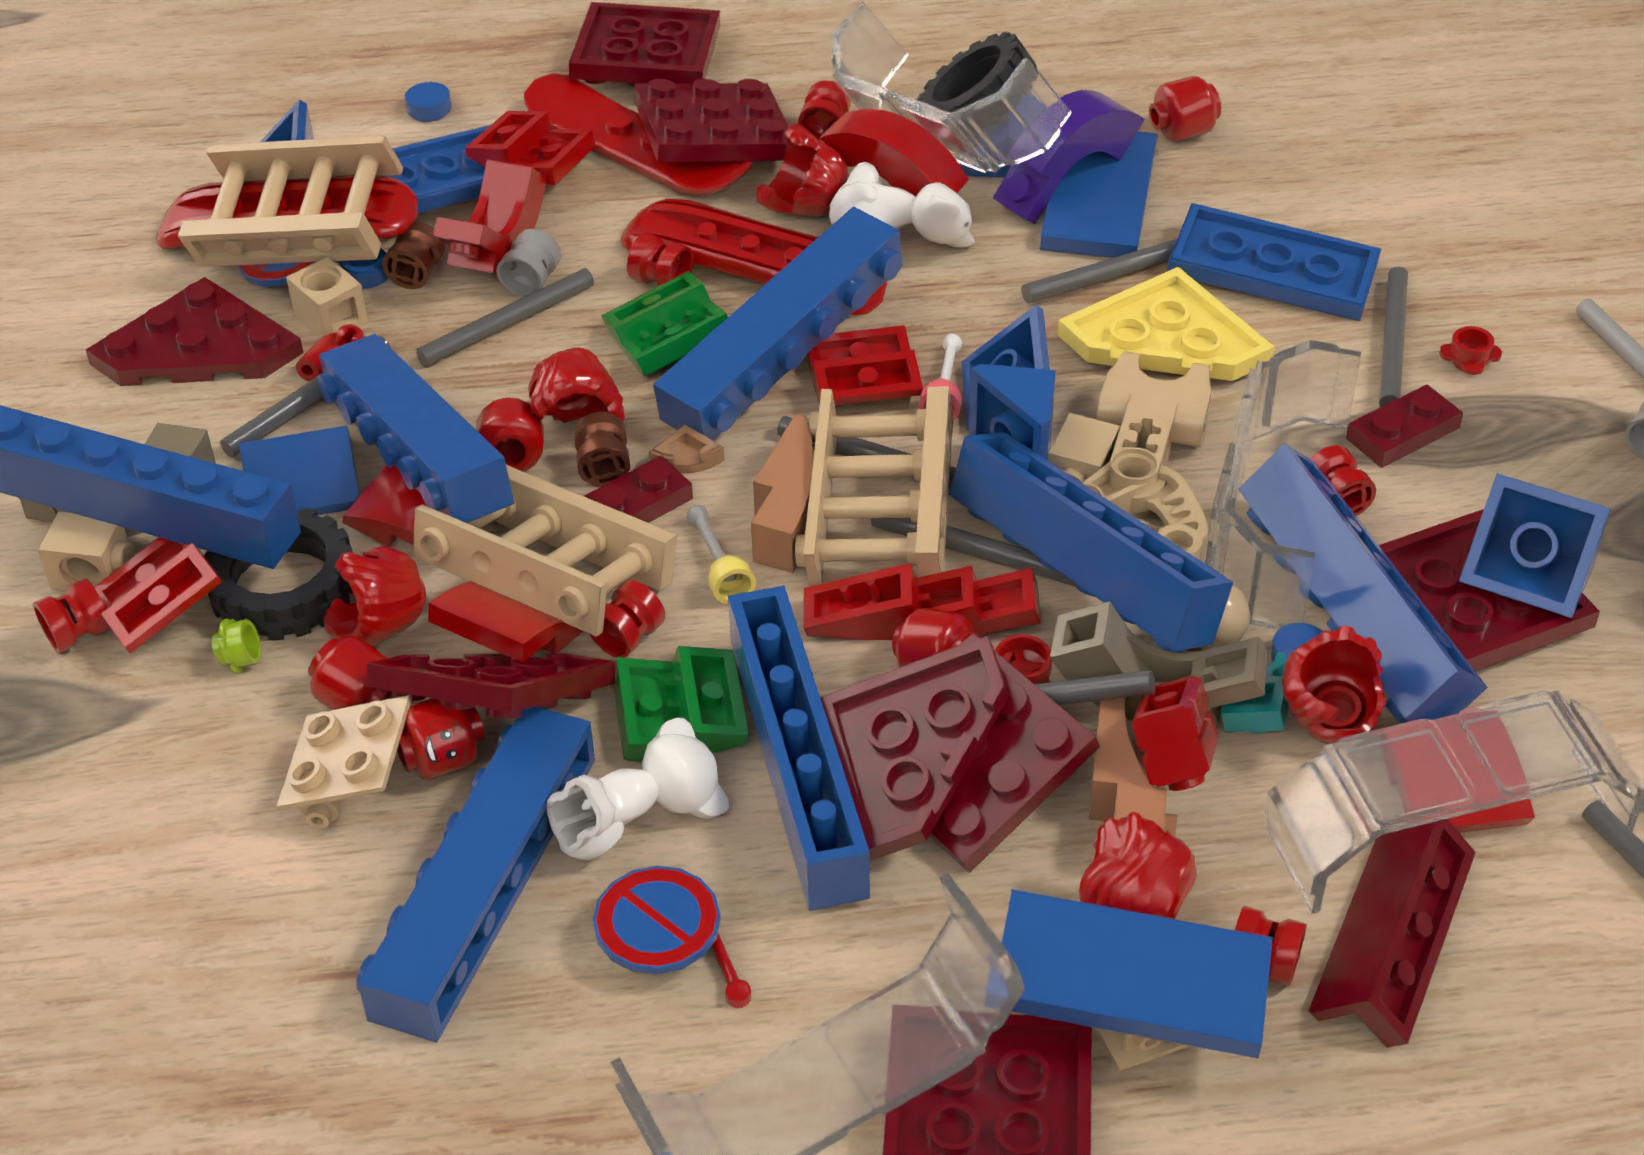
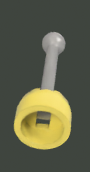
[687,505,756,605]

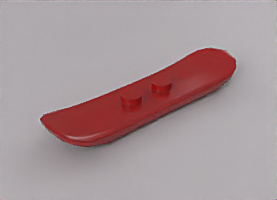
[524,73,752,196]
[156,175,418,249]
[620,198,888,315]

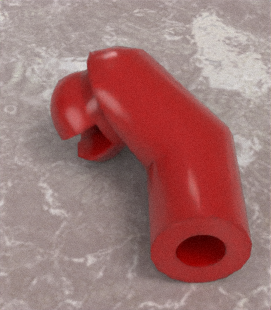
[296,324,364,382]

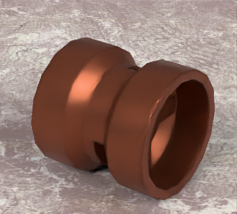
[382,221,446,290]
[573,412,630,487]

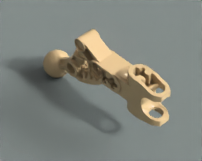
[1083,351,1251,650]

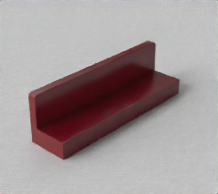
[1309,811,1476,1048]

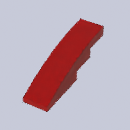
[803,563,1041,640]

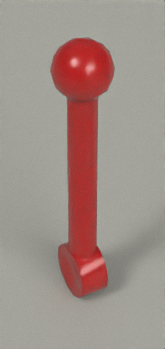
[711,933,751,1008]

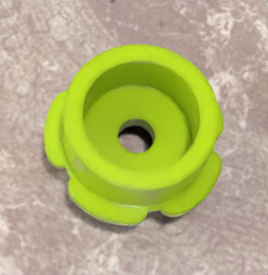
[212,619,261,674]

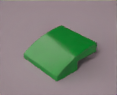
[601,271,728,376]
[613,646,749,760]

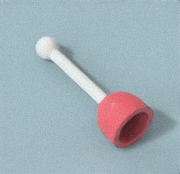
[919,333,962,421]

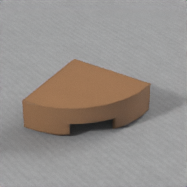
[649,424,724,473]

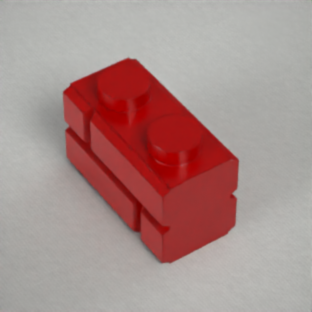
[1131,675,1219,791]

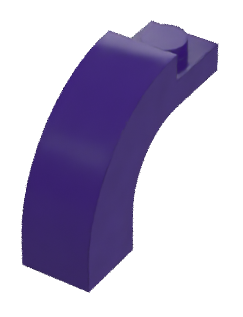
[992,90,1145,224]

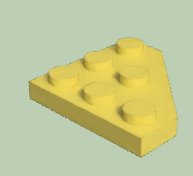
[1058,267,1275,381]

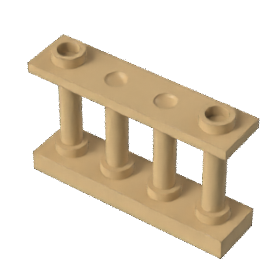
[178,135,403,267]
[795,386,953,587]
[413,465,677,636]

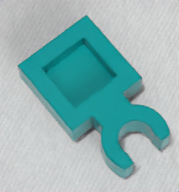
[1221,652,1289,734]

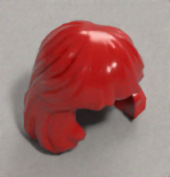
[756,124,849,216]
[528,347,625,423]
[324,545,427,647]
[1281,625,1387,745]
[1079,812,1197,919]

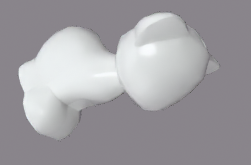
[829,162,975,248]
[546,718,729,860]

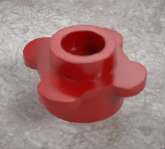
[1439,326,1502,375]

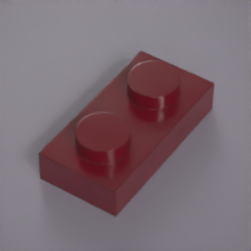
[1346,384,1463,468]
[584,455,693,523]

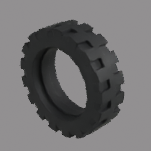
[916,32,1037,142]
[204,508,353,641]

